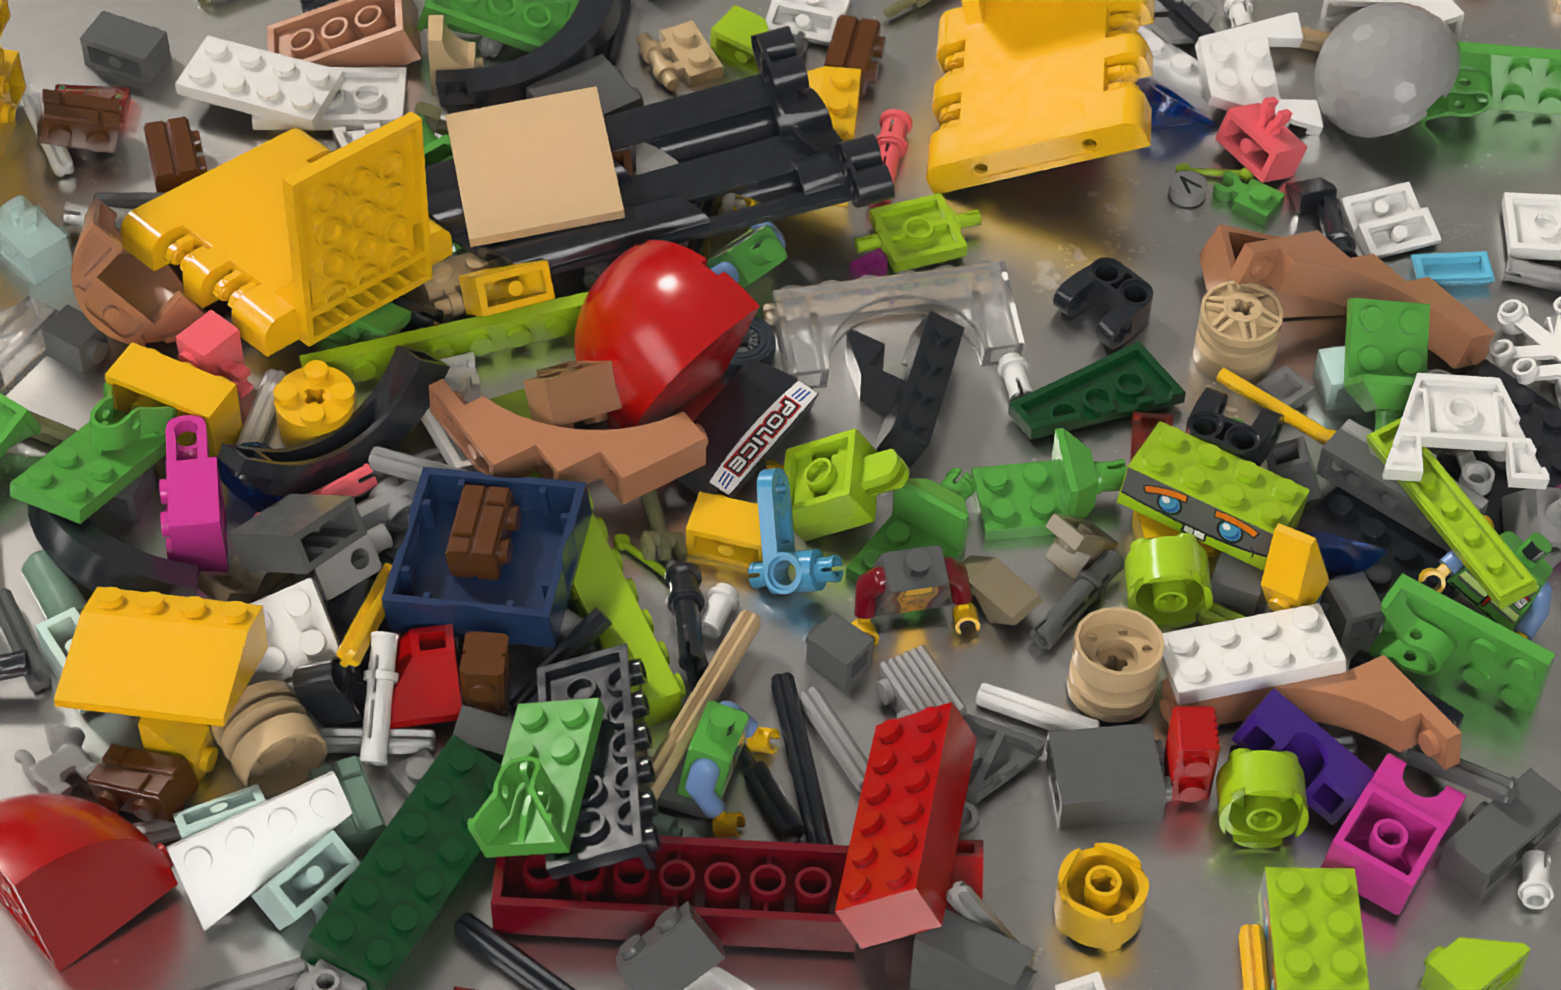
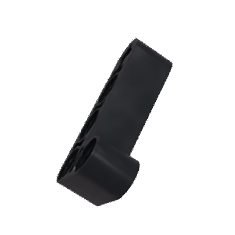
[292,578,383,727]

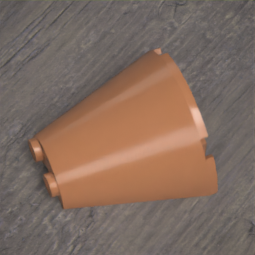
[71,197,207,346]

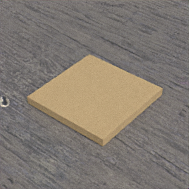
[445,86,625,247]

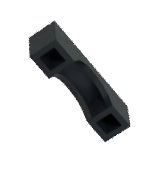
[875,310,965,469]

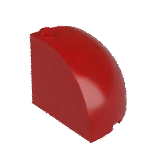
[574,240,760,430]
[0,793,178,973]

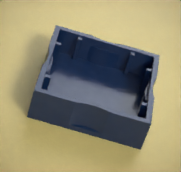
[381,467,592,648]

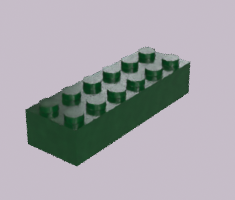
[300,734,501,990]

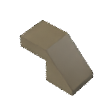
[197,552,290,604]
[961,555,1043,625]

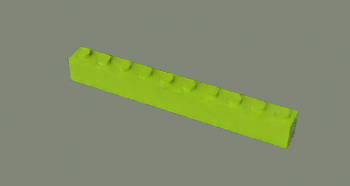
[489,388,686,727]

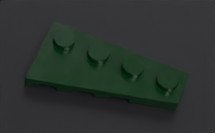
[1008,341,1186,440]

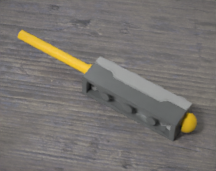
[1216,368,1494,552]

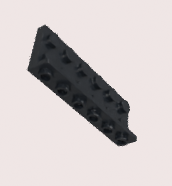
[536,643,661,880]

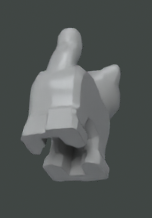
[14,723,98,797]

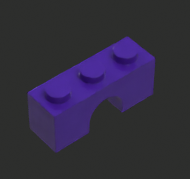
[1231,688,1375,825]

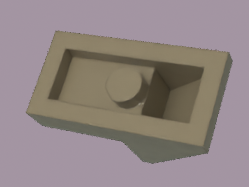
[1045,513,1119,579]

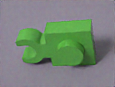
[1212,171,1285,227]

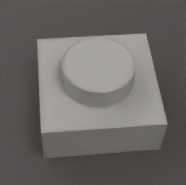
[1257,365,1314,409]
[389,748,435,799]

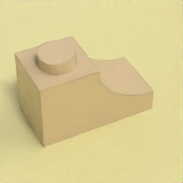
[427,15,484,95]

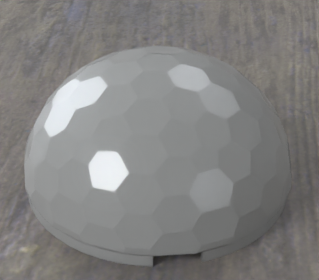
[1314,2,1461,137]

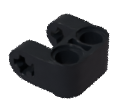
[1053,257,1154,350]
[1185,387,1284,467]

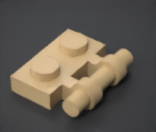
[636,20,723,91]
[421,252,499,317]

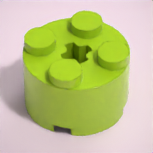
[1124,533,1213,628]
[1216,748,1309,849]

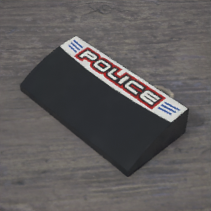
[677,359,819,499]

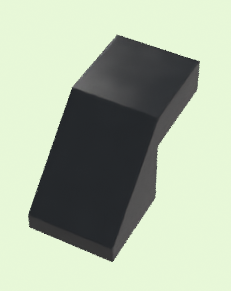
[845,328,904,413]

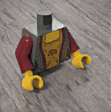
[851,545,980,647]

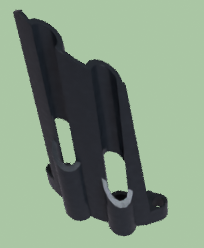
[425,26,895,275]

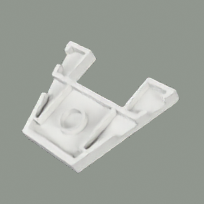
[1195,12,1323,136]
[1382,373,1550,490]

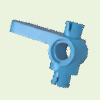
[748,468,843,595]

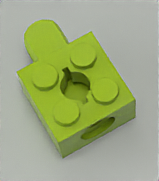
[784,428,910,542]

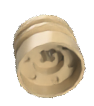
[1193,281,1284,384]
[1066,607,1165,722]
[211,680,328,798]

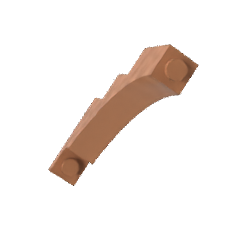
[1228,230,1495,369]
[429,379,709,505]
[1159,655,1462,770]

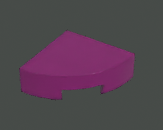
[849,248,888,290]

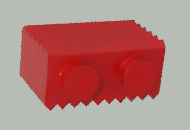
[1164,706,1221,802]

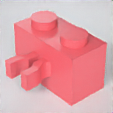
[1215,97,1307,183]
[176,310,253,398]

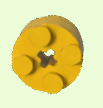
[273,360,357,447]
[1054,842,1149,952]

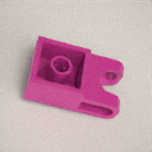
[159,415,229,577]
[1321,753,1467,916]

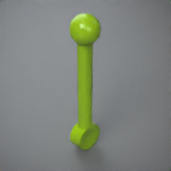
[1175,163,1254,181]
[613,533,667,577]

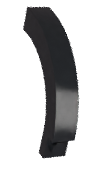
[435,0,623,109]
[217,345,450,496]
[28,448,198,597]

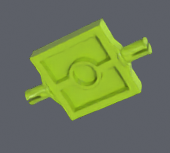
[854,193,982,273]

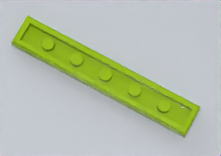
[1366,417,1538,610]

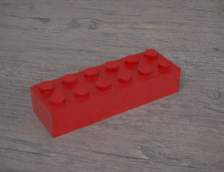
[835,702,977,949]

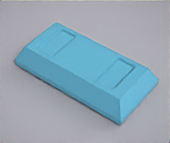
[1411,251,1495,287]

